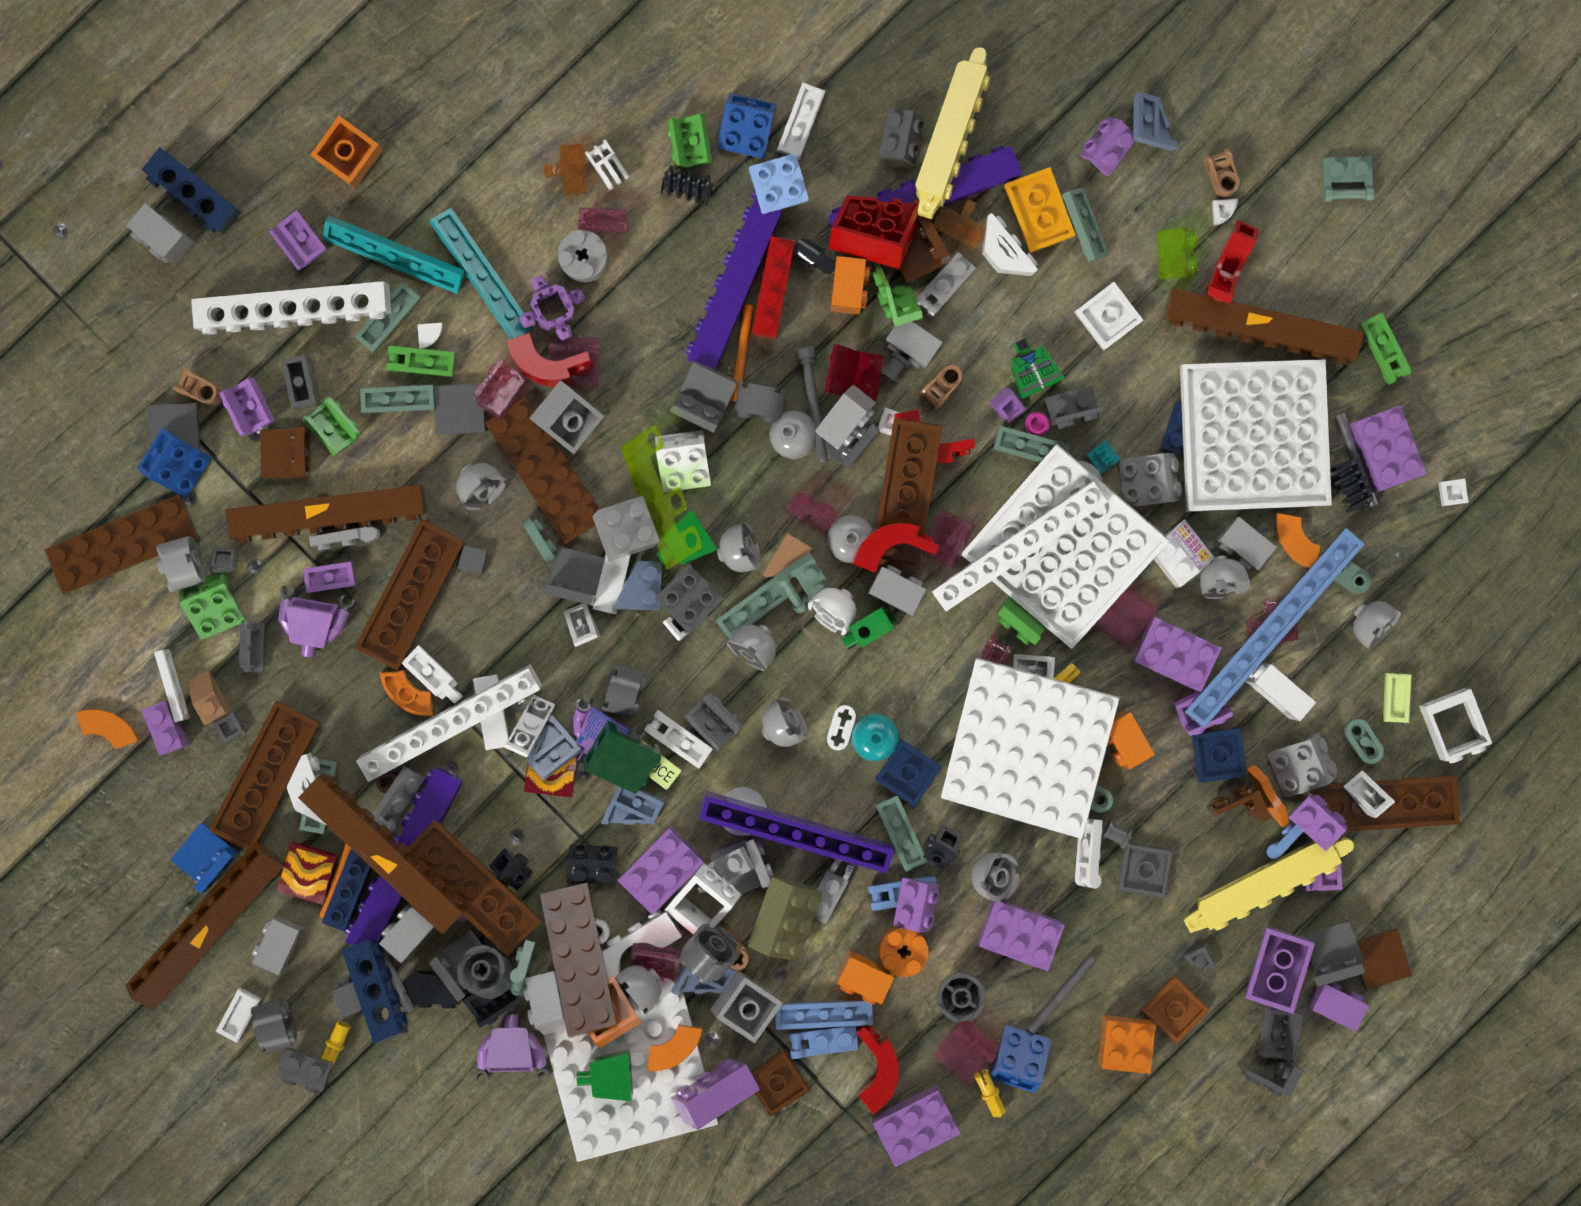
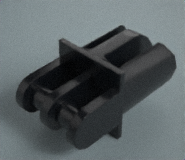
[794,238,835,274]

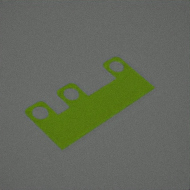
[621,425,702,570]

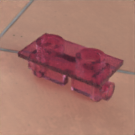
[578,208,628,234]
[786,491,839,530]

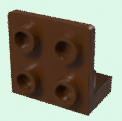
[899,216,950,284]
[260,427,311,478]
[1206,785,1272,822]

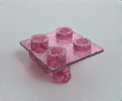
[549,337,599,387]
[932,1021,999,1085]

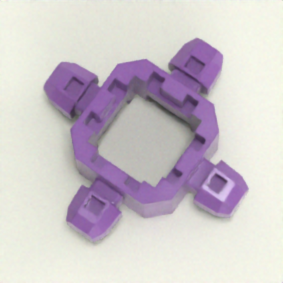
[519,275,585,341]

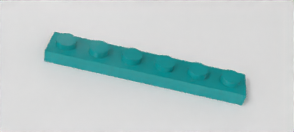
[430,208,534,339]
[323,215,465,294]

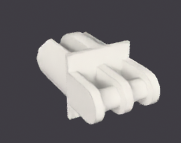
[585,140,630,190]

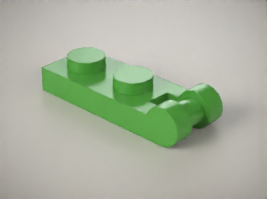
[1358,313,1411,385]
[386,346,456,377]

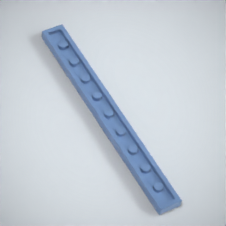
[1185,528,1365,728]

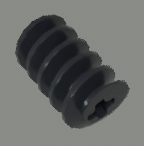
[660,165,713,206]
[1330,458,1373,513]

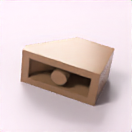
[763,533,814,578]
[187,670,233,725]

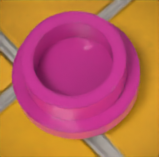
[1025,412,1049,436]

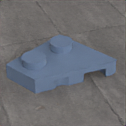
[1133,92,1178,151]
[613,561,662,610]
[528,715,582,781]
[601,786,665,824]
[671,966,737,995]

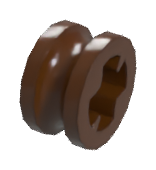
[376,771,398,793]

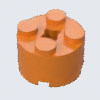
[879,926,929,977]

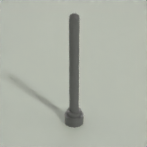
[795,347,828,463]

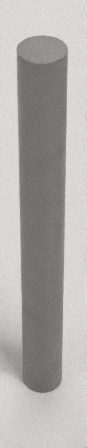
[1336,413,1378,507]
[1027,955,1097,1034]

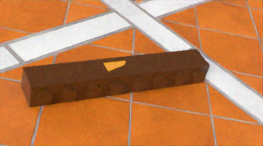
[1163,288,1364,365]
[226,485,427,543]
[298,773,467,934]
[125,841,284,1011]

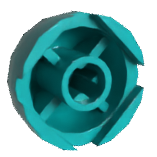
[851,713,899,761]

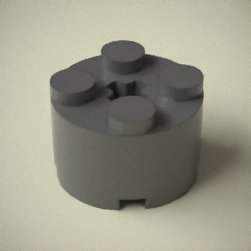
[735,381,787,422]
[601,663,646,717]
[679,924,739,984]
[457,945,513,999]
[251,999,298,1055]

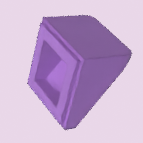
[989,387,1026,424]

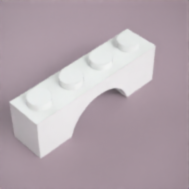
[602,909,683,979]

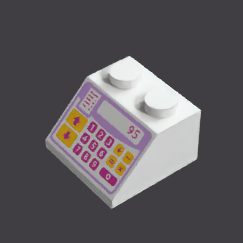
[1154,519,1215,587]

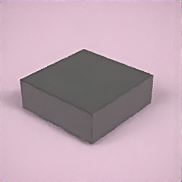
[458,545,488,575]
[209,547,238,573]
[213,711,247,744]

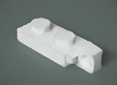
[402,645,463,704]

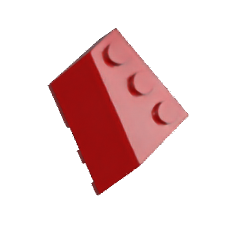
[829,196,920,269]

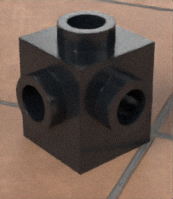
[923,825,963,869]
[489,848,533,890]

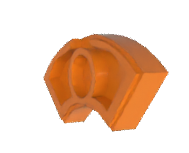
[1275,513,1321,569]
[380,670,434,716]
[76,709,140,750]
[1247,765,1290,828]
[647,1024,702,1071]

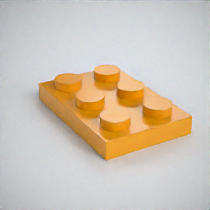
[1004,167,1076,254]

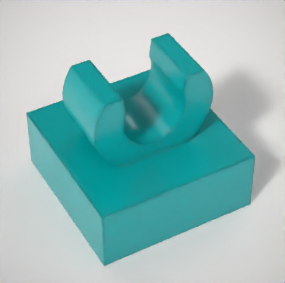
[1085,440,1120,474]

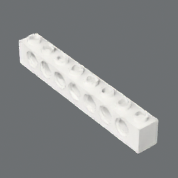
[191,281,392,335]
[932,478,1110,611]
[356,664,542,782]

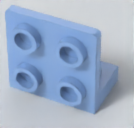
[749,153,809,214]

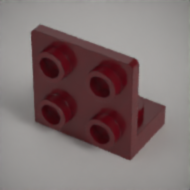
[825,344,885,402]

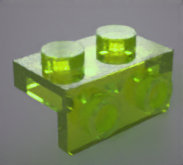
[1158,228,1198,280]

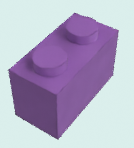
[142,701,190,756]
[1307,982,1369,1032]

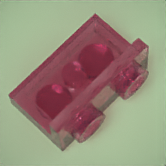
[474,358,529,419]
[922,509,976,569]

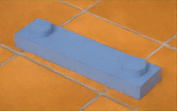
[775,999,873,1030]

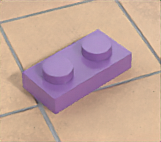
[303,562,356,593]

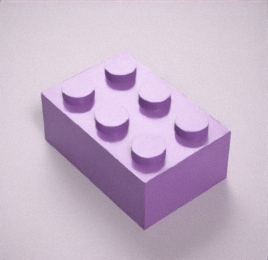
[1349,405,1426,492]
[1130,617,1221,692]
[618,826,705,915]
[977,900,1065,971]
[1245,926,1315,1014]
[671,1059,760,1130]
[872,1084,960,1167]

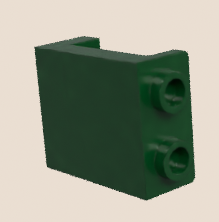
[583,720,661,794]

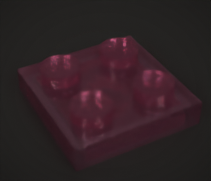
[1095,588,1158,648]
[630,943,682,981]

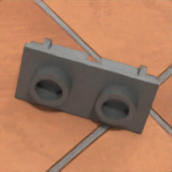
[239,623,265,672]

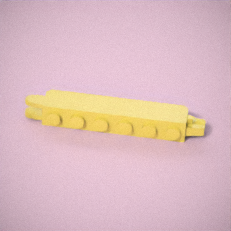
[915,47,990,219]
[1184,836,1355,933]

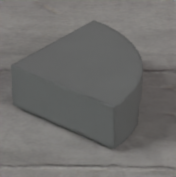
[1183,944,1216,970]

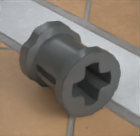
[881,352,911,384]
[1101,819,1133,849]

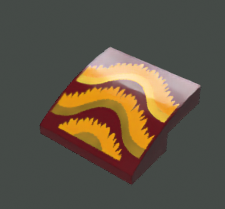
[524,754,579,798]
[277,841,338,905]

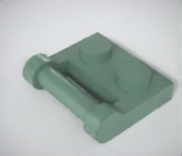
[1321,157,1374,202]
[775,553,831,613]
[510,940,535,996]

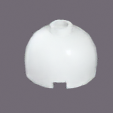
[808,588,857,635]

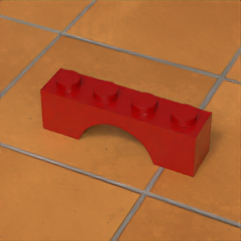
[752,236,795,340]

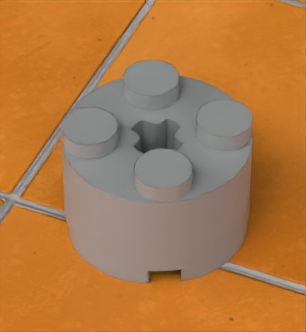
[558,230,609,283]
[157,536,206,592]

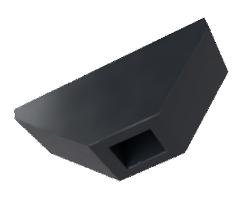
[399,970,462,1009]

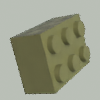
[748,877,823,961]

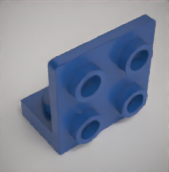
[718,93,777,158]
[137,427,212,498]
[171,823,239,894]
[990,1025,1051,1093]

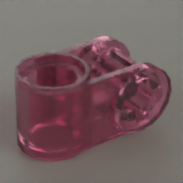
[980,634,1013,665]

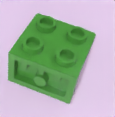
[872,262,923,327]
[179,573,245,640]

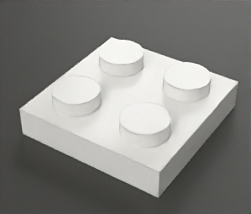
[1074,282,1143,351]

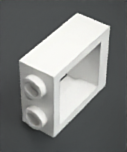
[1246,663,1316,721]
[1419,688,1492,763]
[664,863,741,934]

